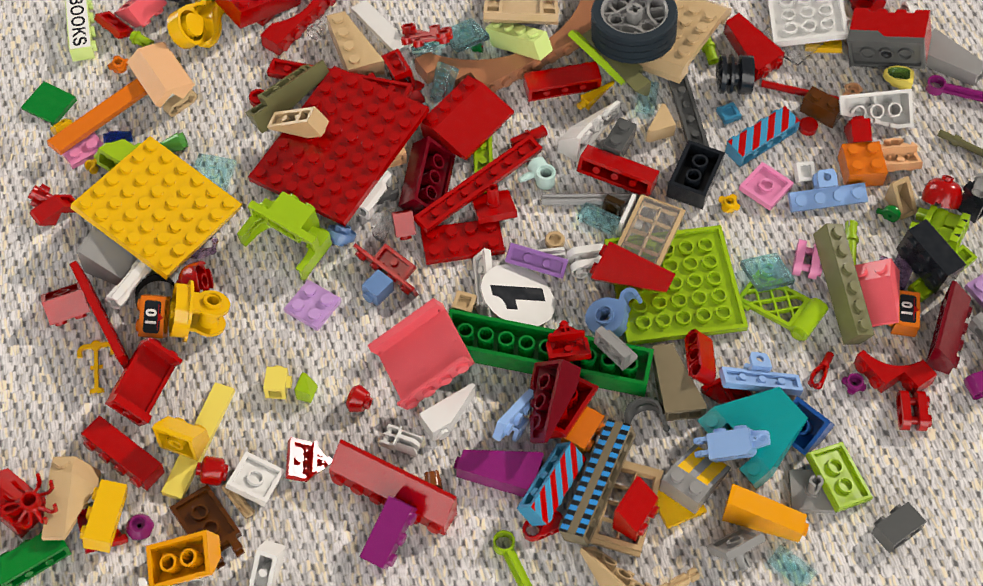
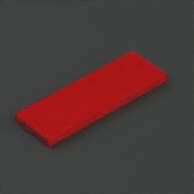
[69,260,130,369]

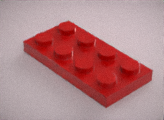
[420,220,505,265]

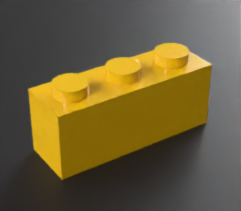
[80,479,127,553]

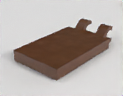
[169,484,245,569]

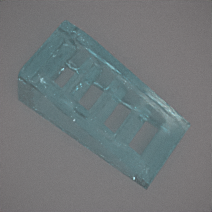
[430,61,459,102]

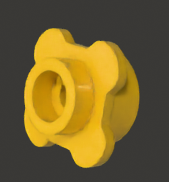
[718,194,740,213]

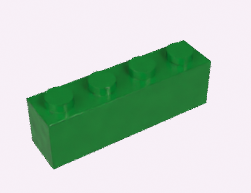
[0,531,72,586]

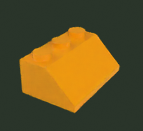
[146,530,221,586]

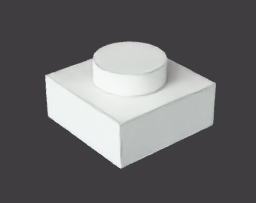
[793,161,815,183]

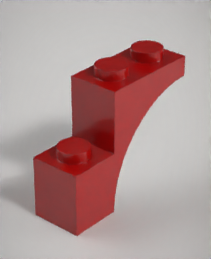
[854,350,937,395]

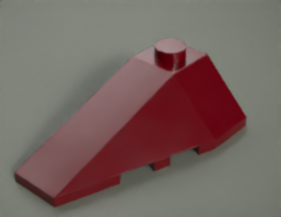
[530,359,581,444]

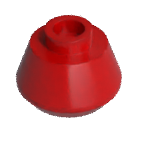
[346,385,373,412]

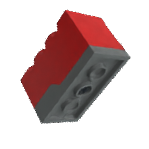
[847,8,932,69]

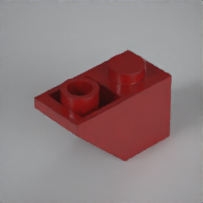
[844,116,872,143]

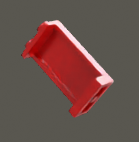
[105,337,183,426]

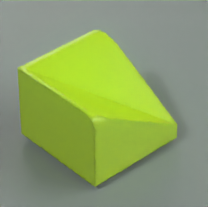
[294,372,318,403]

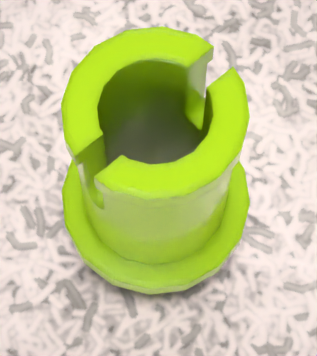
[129,31,154,47]

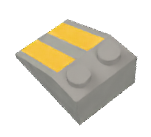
[659,444,731,514]

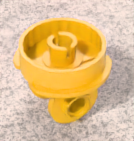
[169,280,230,342]

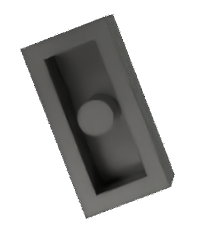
[602,117,637,157]
[872,502,927,553]

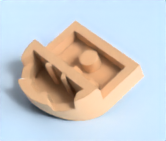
[881,138,923,172]

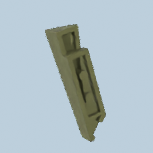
[245,60,329,133]

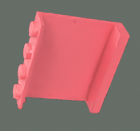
[368,298,474,410]

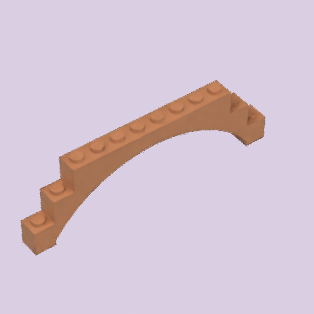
[415,0,595,93]

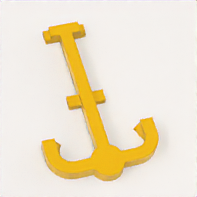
[77,340,114,394]

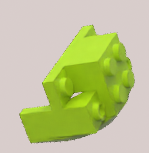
[237,191,332,281]

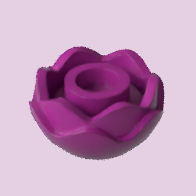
[126,514,154,540]

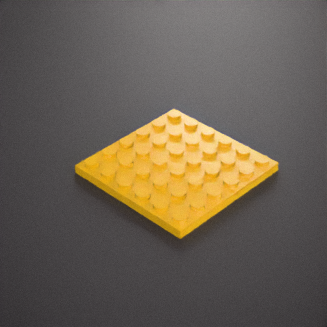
[71,136,242,280]

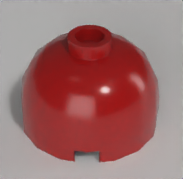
[921,175,963,209]
[176,261,214,293]

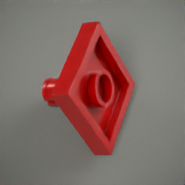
[471,184,517,224]

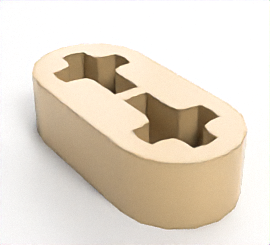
[163,89,197,117]

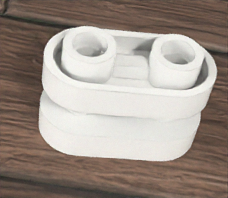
[567,244,604,279]

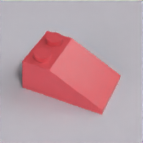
[855,258,900,327]

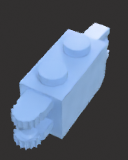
[693,425,771,462]

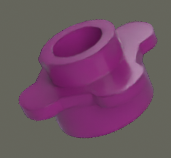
[842,373,867,395]

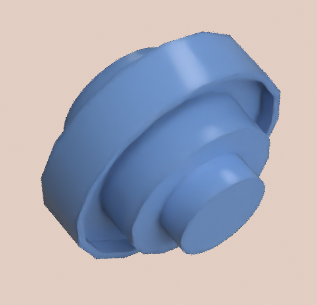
[327,223,357,246]

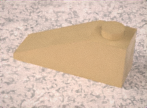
[267,107,329,138]

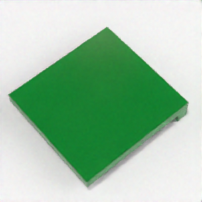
[21,81,77,126]

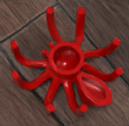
[0,473,58,530]

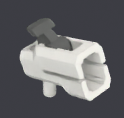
[355,170,399,220]

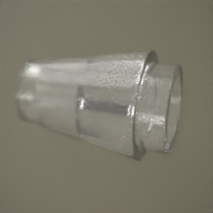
[307,15,328,40]

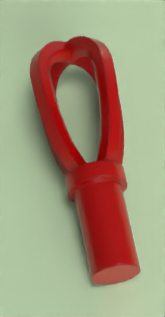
[808,351,834,389]

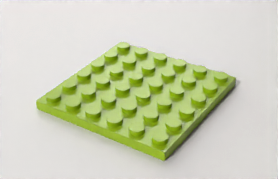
[604,225,748,345]

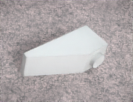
[419,383,475,442]

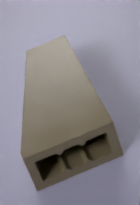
[652,343,707,421]

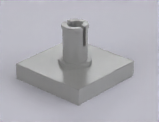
[788,469,835,514]
[706,526,766,571]

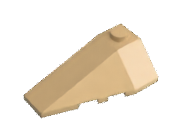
[41,456,101,541]
[580,546,652,586]

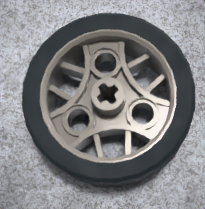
[591,0,678,64]

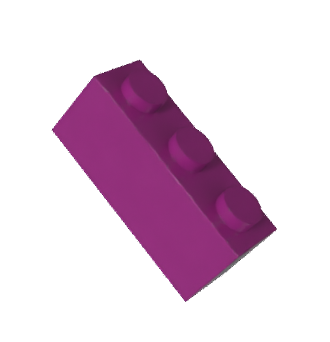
[359,496,417,569]

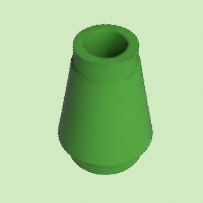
[160,132,189,152]

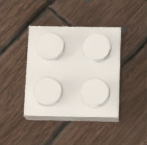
[225,451,285,507]

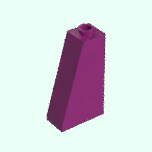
[454,450,544,497]

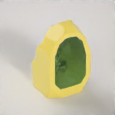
[883,65,914,90]

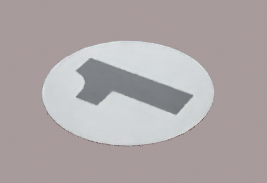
[481,264,556,326]

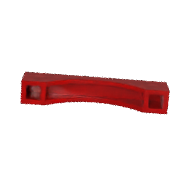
[260,0,336,56]

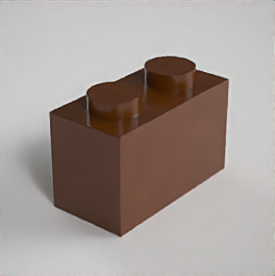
[800,86,842,129]

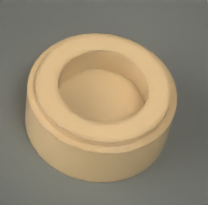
[545,231,565,248]

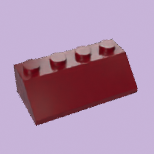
[398,136,456,216]
[926,280,973,374]

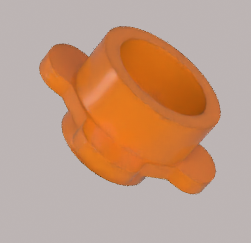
[108,55,129,74]

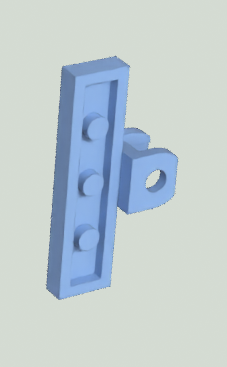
[788,168,868,213]
[719,352,803,396]
[492,388,533,442]

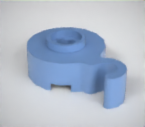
[585,287,643,337]

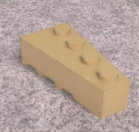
[327,11,385,76]

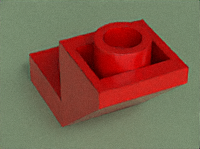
[29,194,76,226]

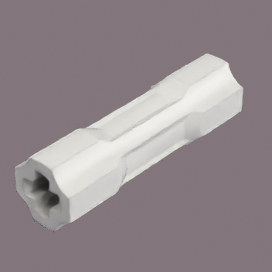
[105,259,152,310]

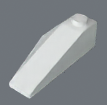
[839,89,914,128]
[557,100,620,162]

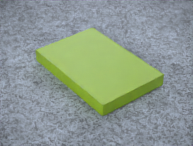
[805,442,873,513]

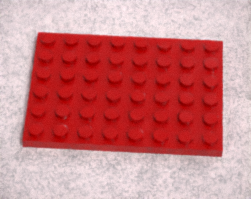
[248,66,430,226]

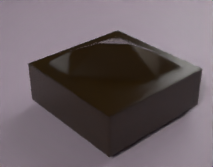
[601,194,625,219]

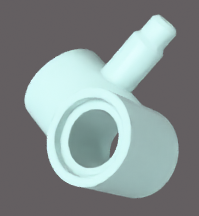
[518,157,556,190]

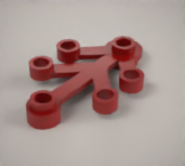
[401,23,453,48]

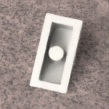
[249,540,286,586]

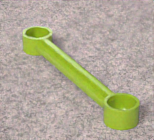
[493,530,532,586]

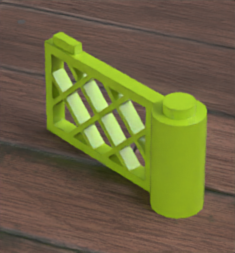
[740,271,828,341]

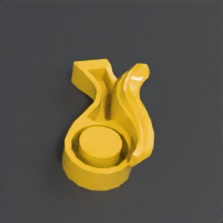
[167,0,225,49]

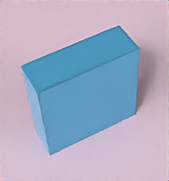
[716,102,742,125]

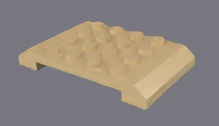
[483,0,559,25]
[638,0,732,84]

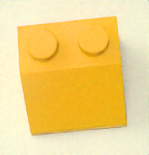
[152,416,210,461]

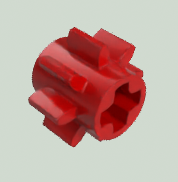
[27,183,53,207]

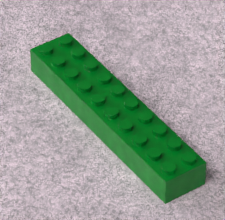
[449,309,654,397]

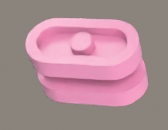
[792,239,823,280]

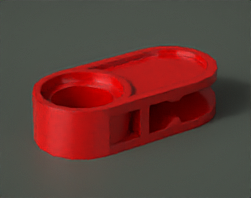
[522,510,563,542]

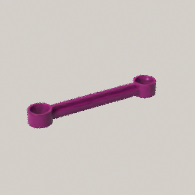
[925,75,983,102]

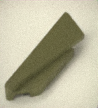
[583,29,651,96]

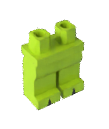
[909,205,971,252]

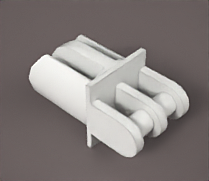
[379,424,424,457]

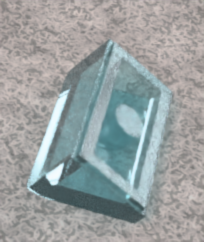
[768,544,818,586]

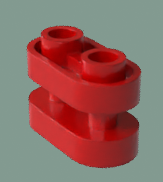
[896,390,932,431]

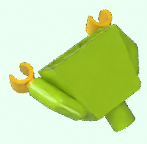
[84,139,141,174]

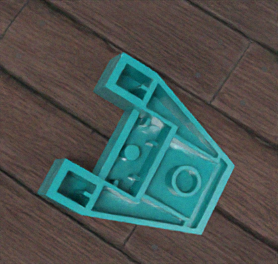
[697,387,808,490]

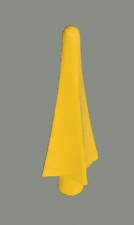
[577,81,615,111]

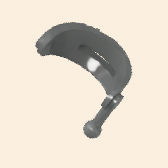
[624,397,670,432]

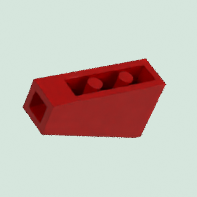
[723,13,785,82]
[589,241,676,294]

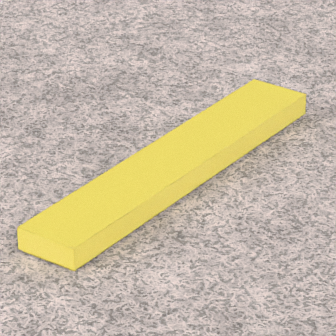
[161,382,235,500]

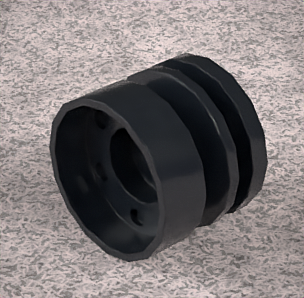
[716,54,755,95]

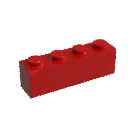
[523,61,602,102]
[577,144,660,197]
[81,415,165,491]

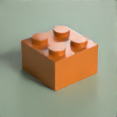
[838,141,888,187]

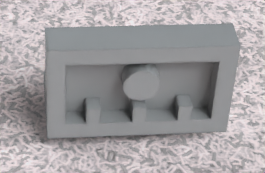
[594,326,638,370]

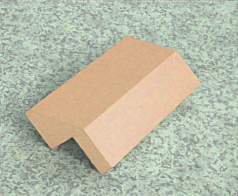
[127,41,195,108]

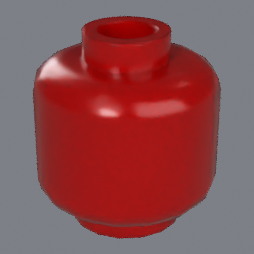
[195,456,228,486]

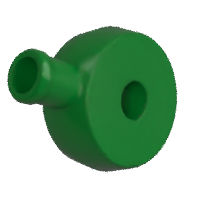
[876,205,901,222]

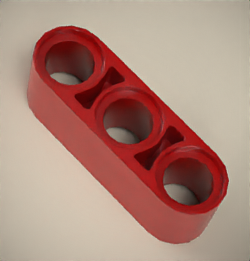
[685,329,716,386]

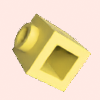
[263,365,292,399]

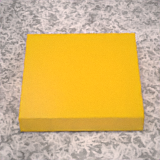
[657,486,707,529]

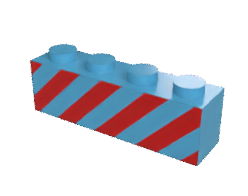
[725,106,800,167]
[516,442,586,526]

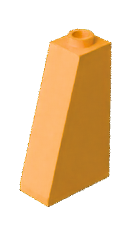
[722,484,809,542]

